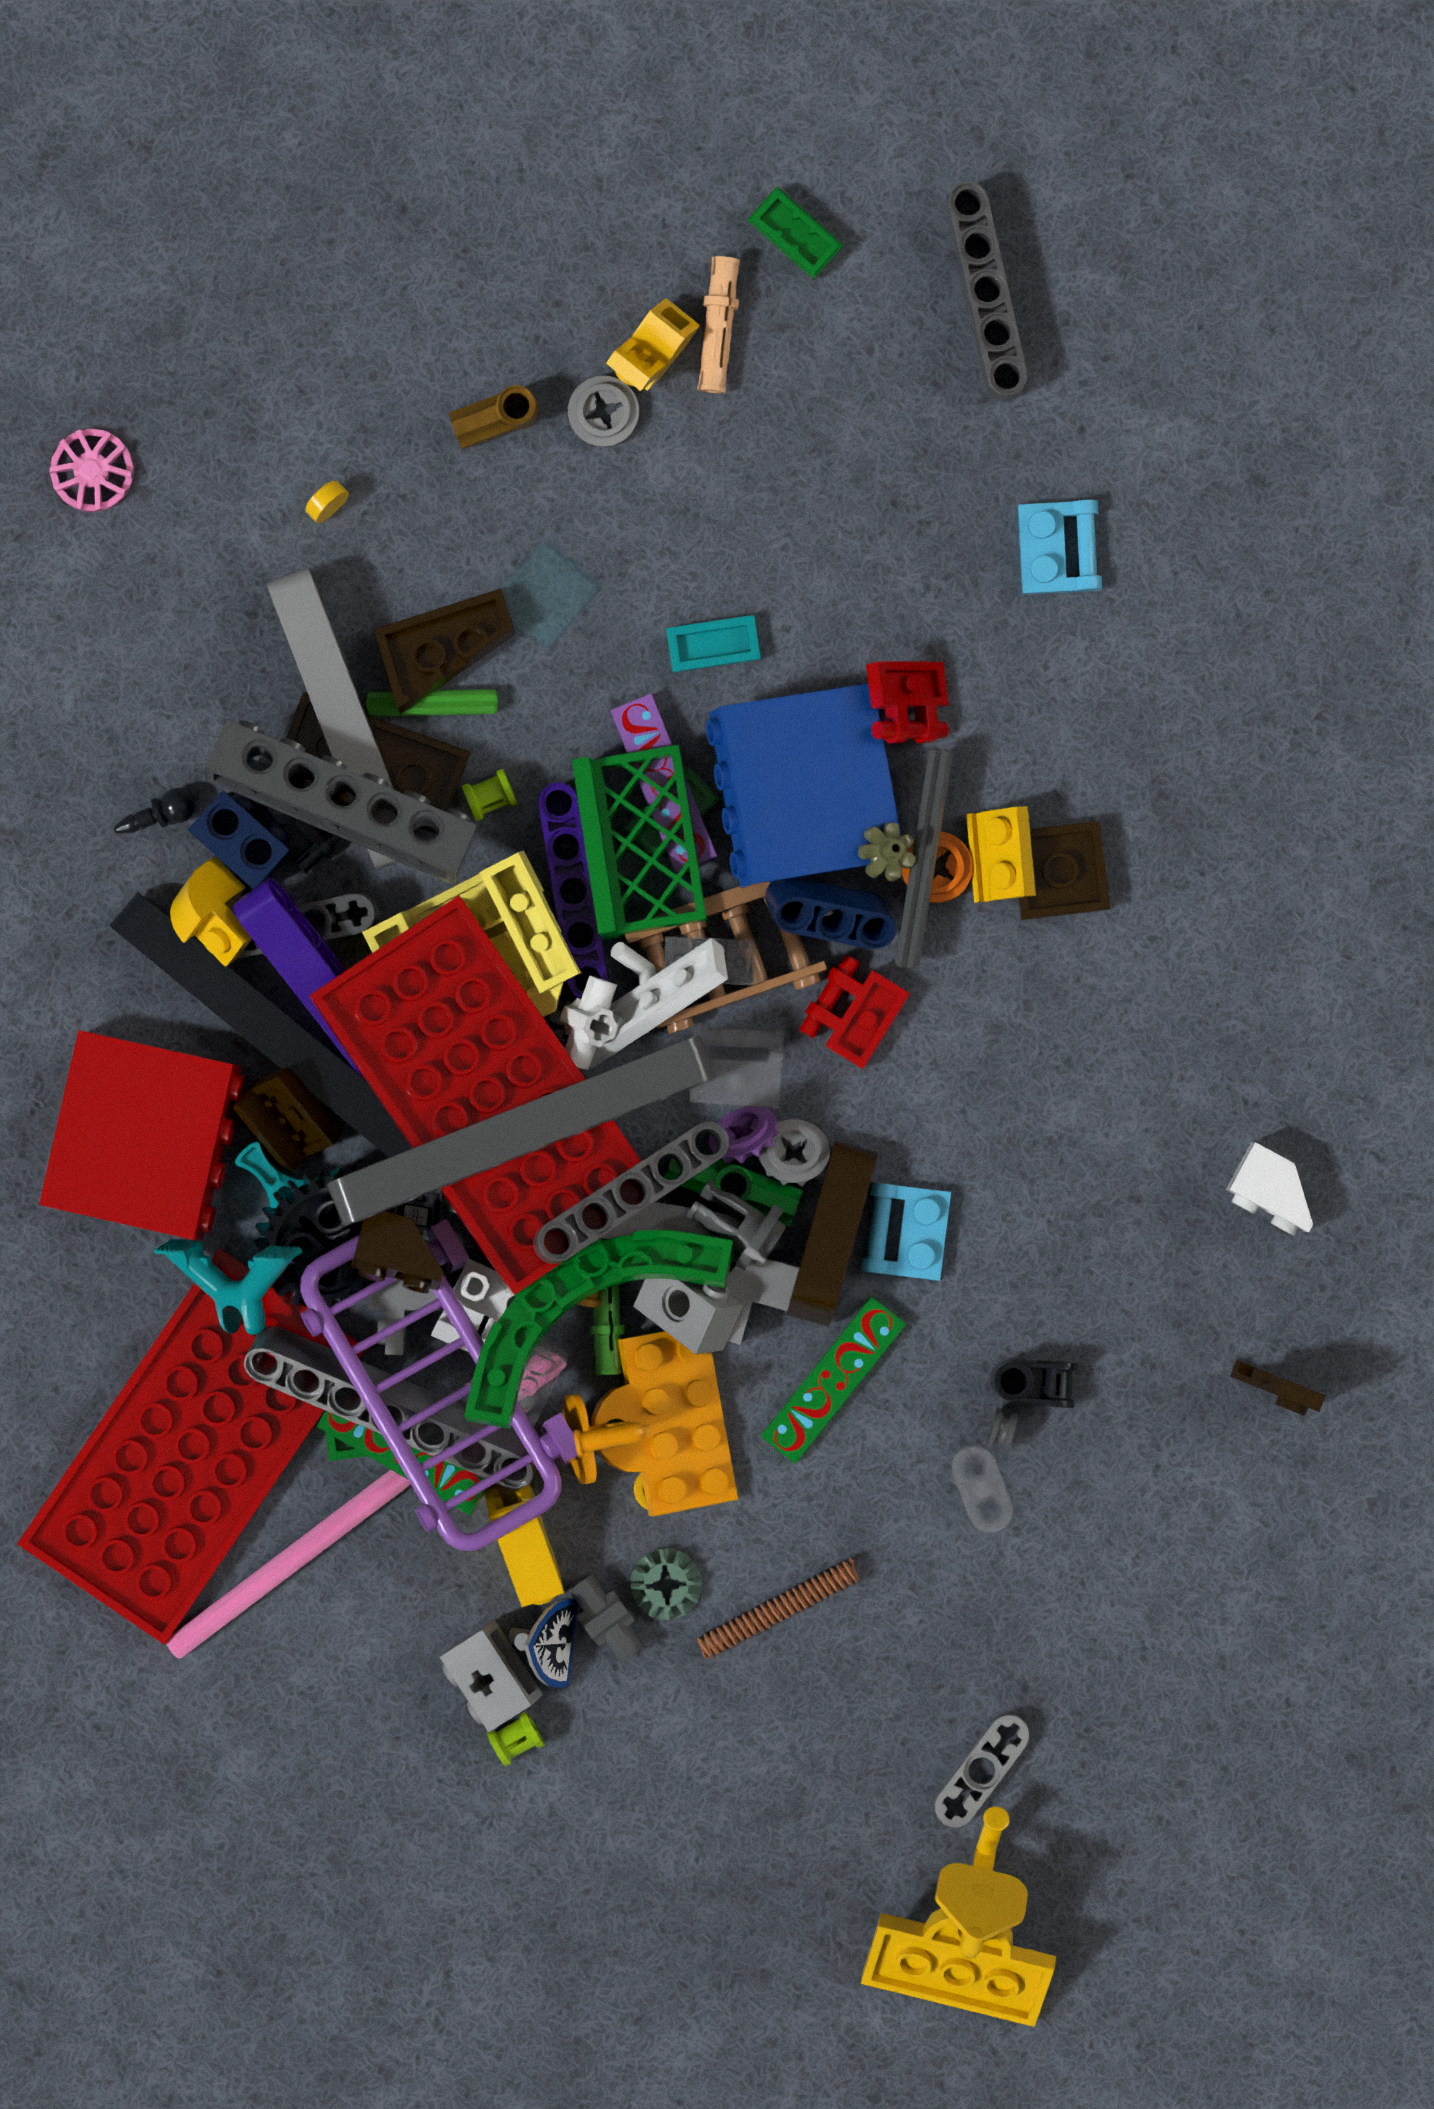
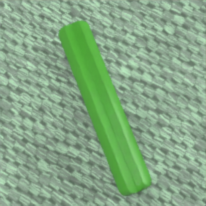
[366,689,498,717]

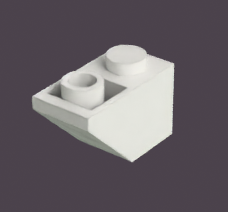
[1226,1142,1313,1235]

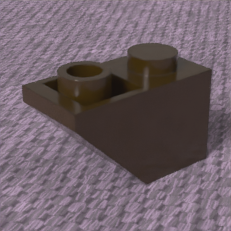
[350,1211,444,1293]

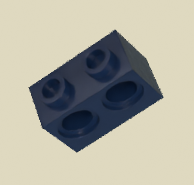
[187,791,293,889]

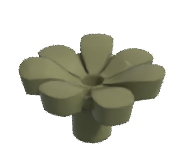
[858,822,915,881]

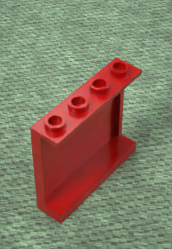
[39,1030,245,1241]

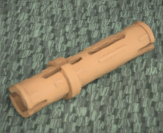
[697,256,740,394]

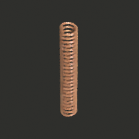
[697,1558,860,1659]

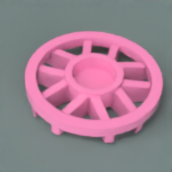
[49,428,134,512]

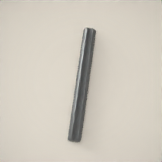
[895,748,953,969]

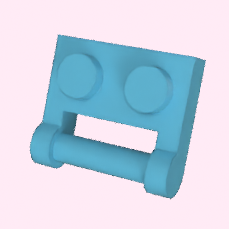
[1017,500,1103,595]
[860,1182,951,1281]

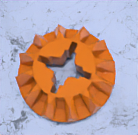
[902,832,973,903]

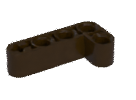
[786,1140,878,1327]

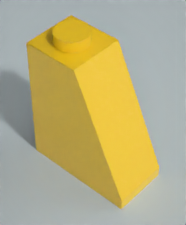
[485,1483,564,1607]

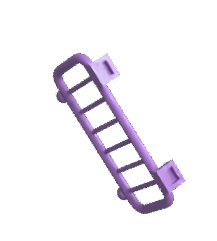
[300,1219,579,1551]

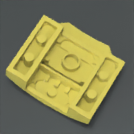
[362,851,581,1017]

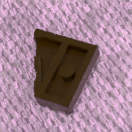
[1230,1360,1326,1416]

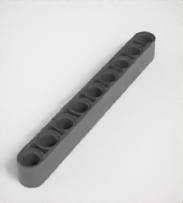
[327,1035,717,1227]

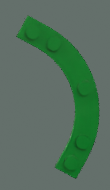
[464,1230,735,1429]

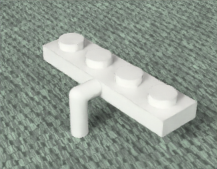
[590,938,728,1068]

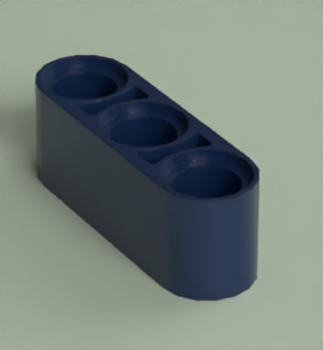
[765,878,897,949]

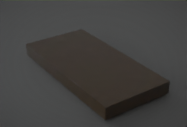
[286,692,471,835]

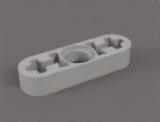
[934,1713,1029,1828]

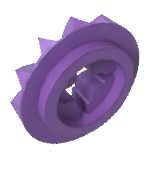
[709,1106,779,1163]

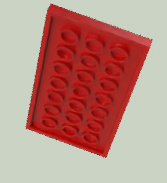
[309,895,642,1296]
[17,1247,367,1645]

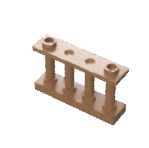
[625,882,827,1034]

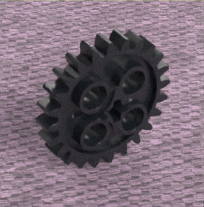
[253,1168,393,1308]

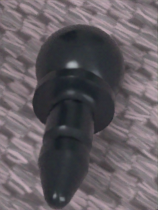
[114,788,196,834]

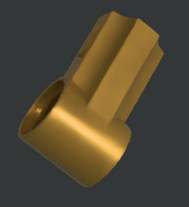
[448,385,540,450]

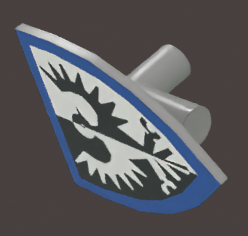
[508,1598,578,1688]

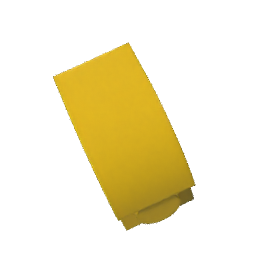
[606,298,700,391]
[170,856,252,967]

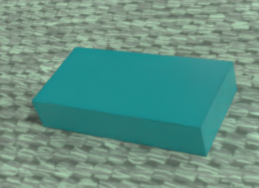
[666,615,761,673]

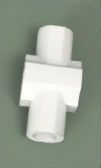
[560,975,618,1070]

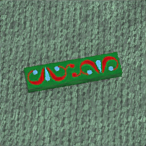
[760,1296,906,1464]
[317,1411,488,1516]

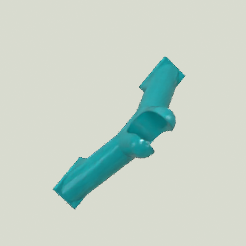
[154,1239,302,1335]

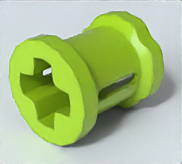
[462,768,518,821]
[487,1710,545,1767]

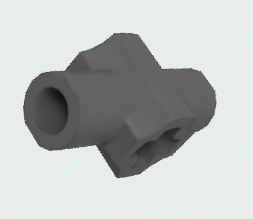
[568,1573,644,1663]

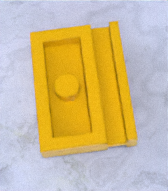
[966,806,1036,903]

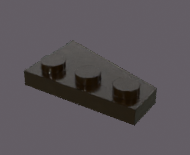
[374,589,516,714]

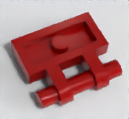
[866,661,949,743]
[798,954,910,1070]

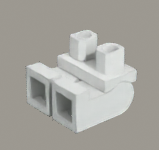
[431,1259,515,1352]

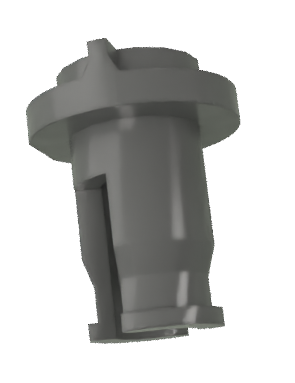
[686,1179,787,1271]

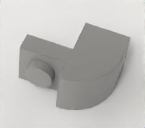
[726,1259,799,1345]
[369,1266,444,1355]

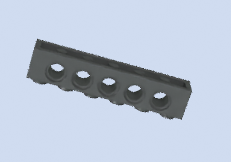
[205,719,477,885]

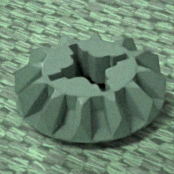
[631,1548,702,1620]

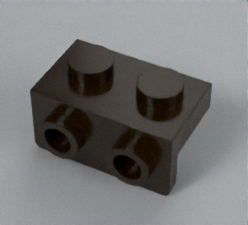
[233,1067,343,1173]

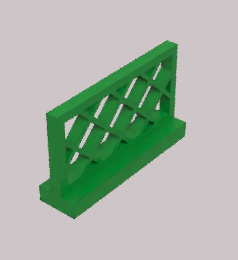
[572,745,707,941]

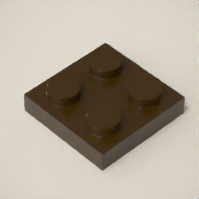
[1018,821,1110,921]

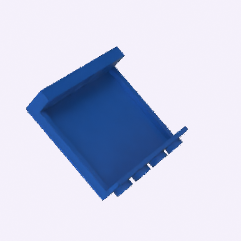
[706,684,901,888]

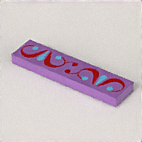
[610,694,718,874]

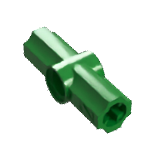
[664,1152,803,1227]

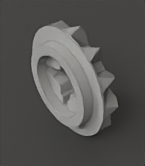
[568,376,639,448]
[759,1119,830,1187]

